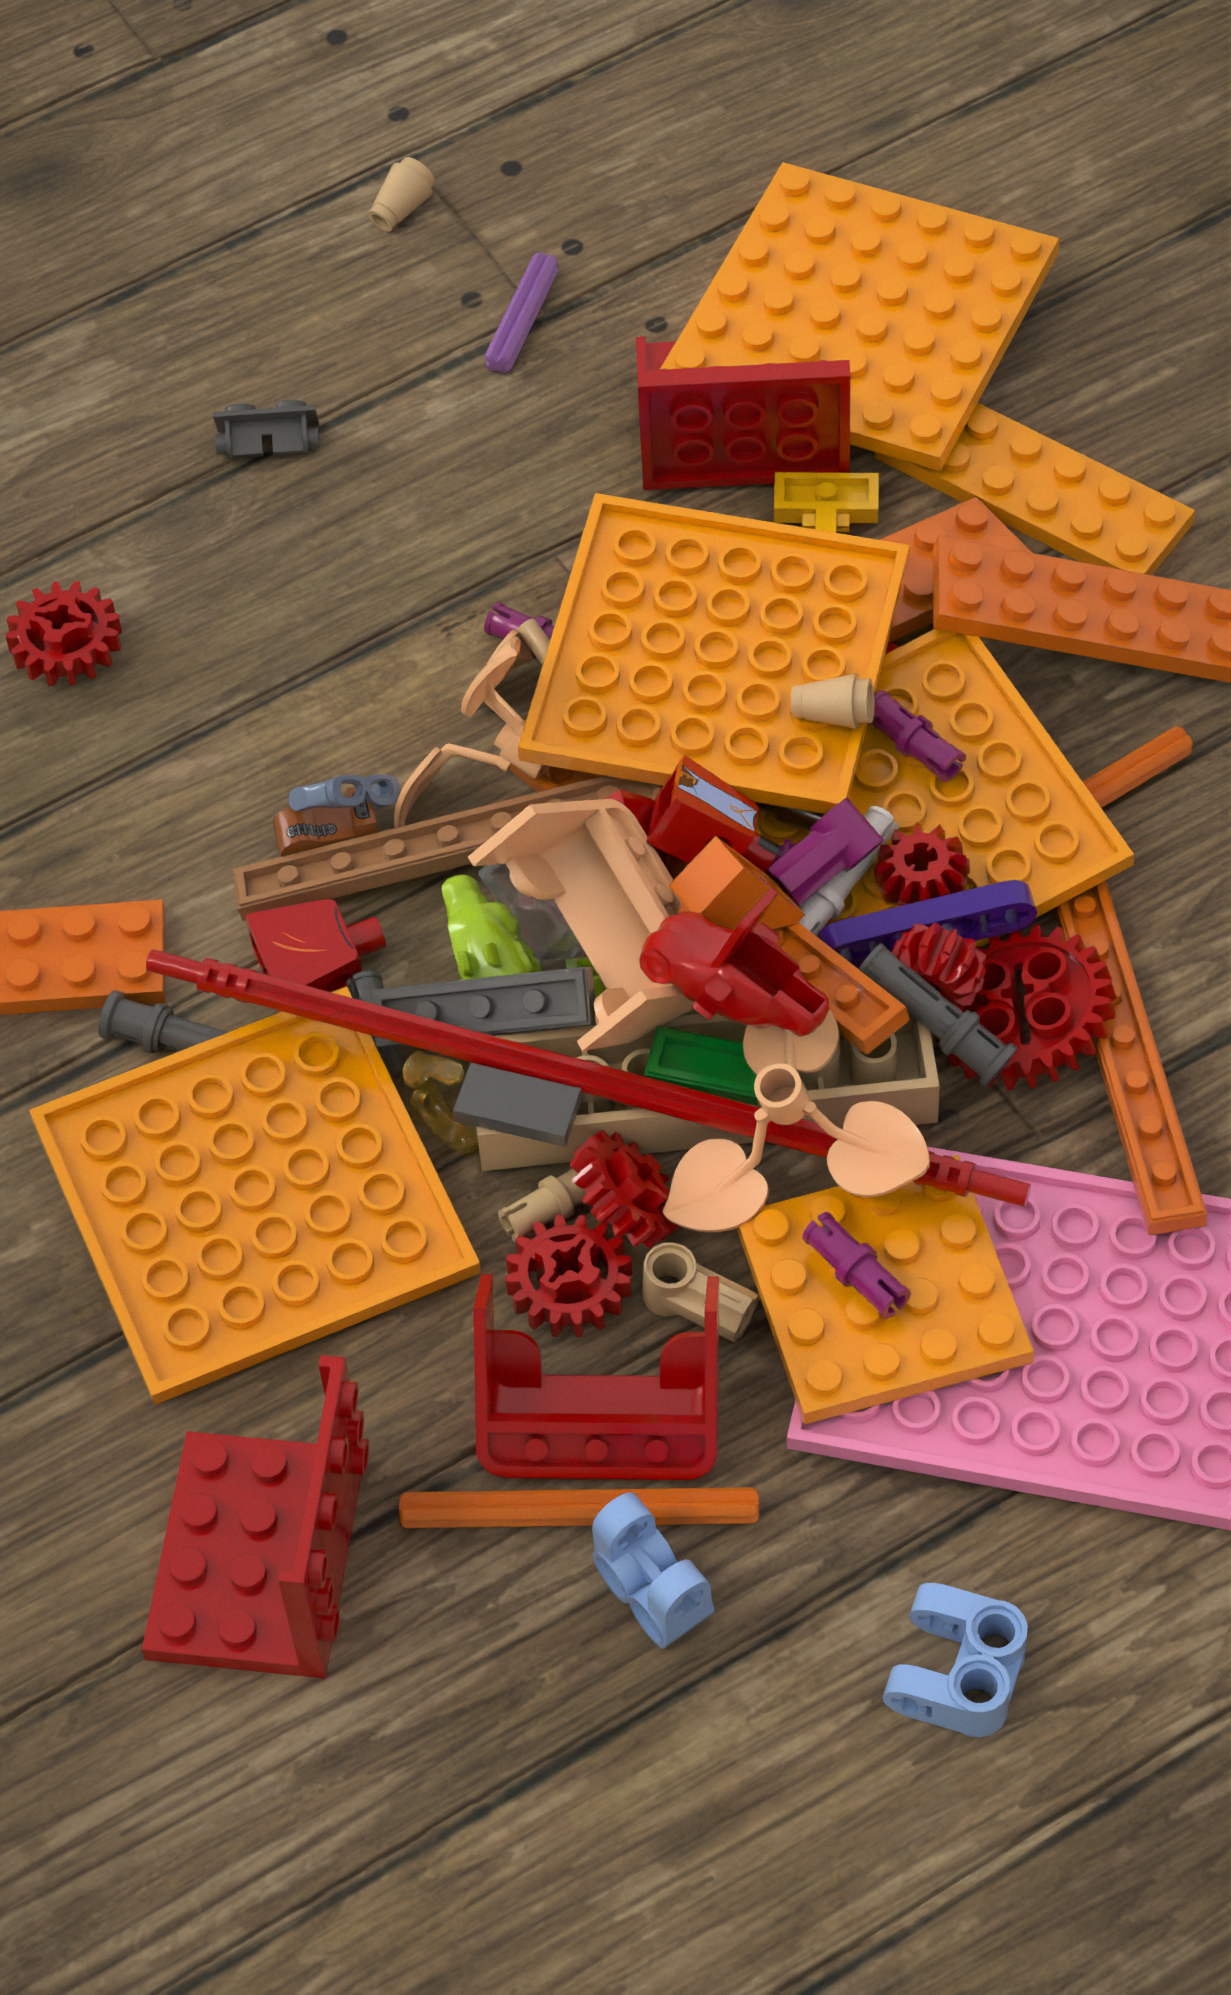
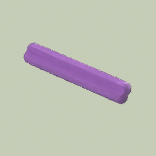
[485,252,558,374]

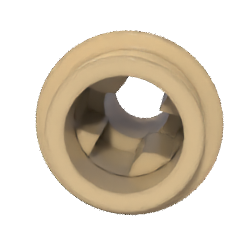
[368,157,435,232]
[791,673,875,729]

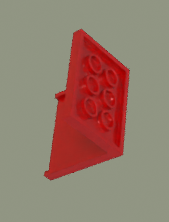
[635,336,851,490]
[142,1355,369,1679]

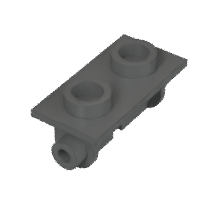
[213,400,320,459]

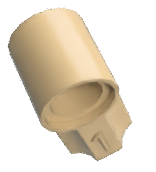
[642,1242,759,1342]

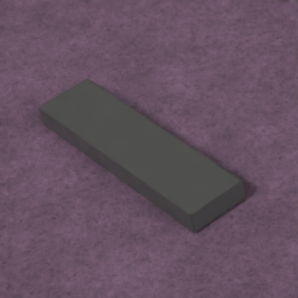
[371,967,596,1047]

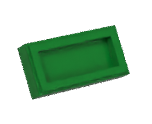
[644,1026,758,1106]

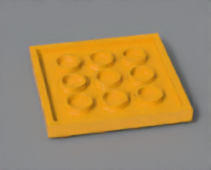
[736,1154,1034,1425]

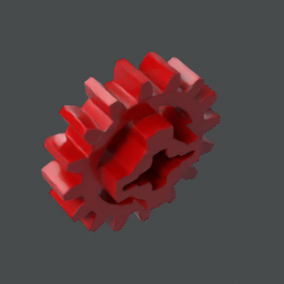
[5,581,122,686]
[570,1130,679,1249]
[505,1214,632,1338]

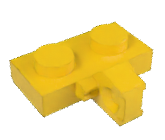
[774,472,879,533]

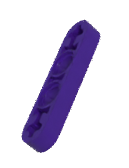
[817,880,1037,969]

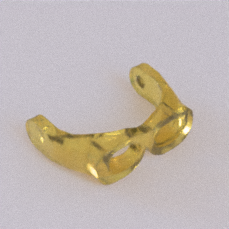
[403,1050,479,1153]

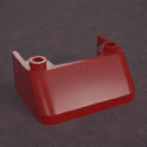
[473,1274,719,1480]

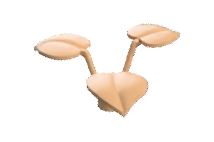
[394,630,549,828]
[663,1009,930,1232]

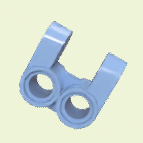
[592,1492,714,1648]
[882,1583,1028,1738]

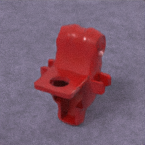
[639,887,829,1037]

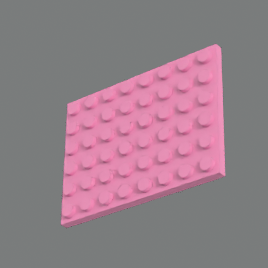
[787,1147,1231,1531]

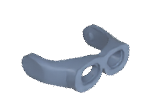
[289,774,400,811]

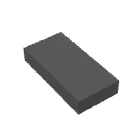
[453,1063,582,1147]

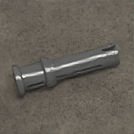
[859,943,1019,1088]
[98,990,228,1053]

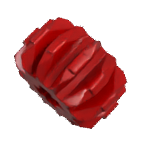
[874,822,970,906]
[892,922,987,1011]

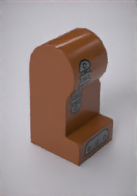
[273,787,378,857]

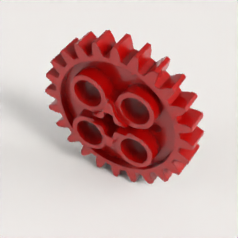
[936,924,1117,1091]

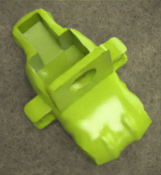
[442,874,551,1034]

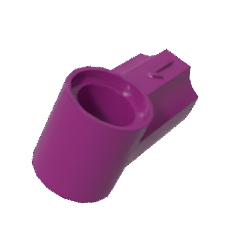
[767,797,884,907]

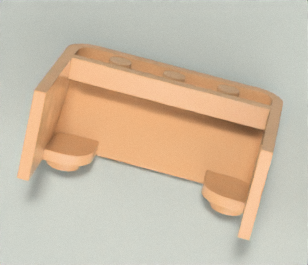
[468,799,694,1051]

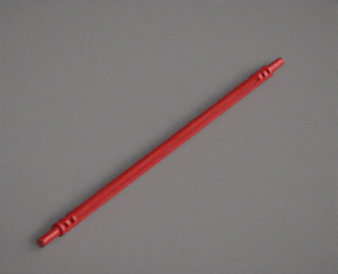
[146,949,1031,1207]

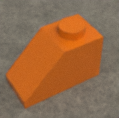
[668,836,805,931]

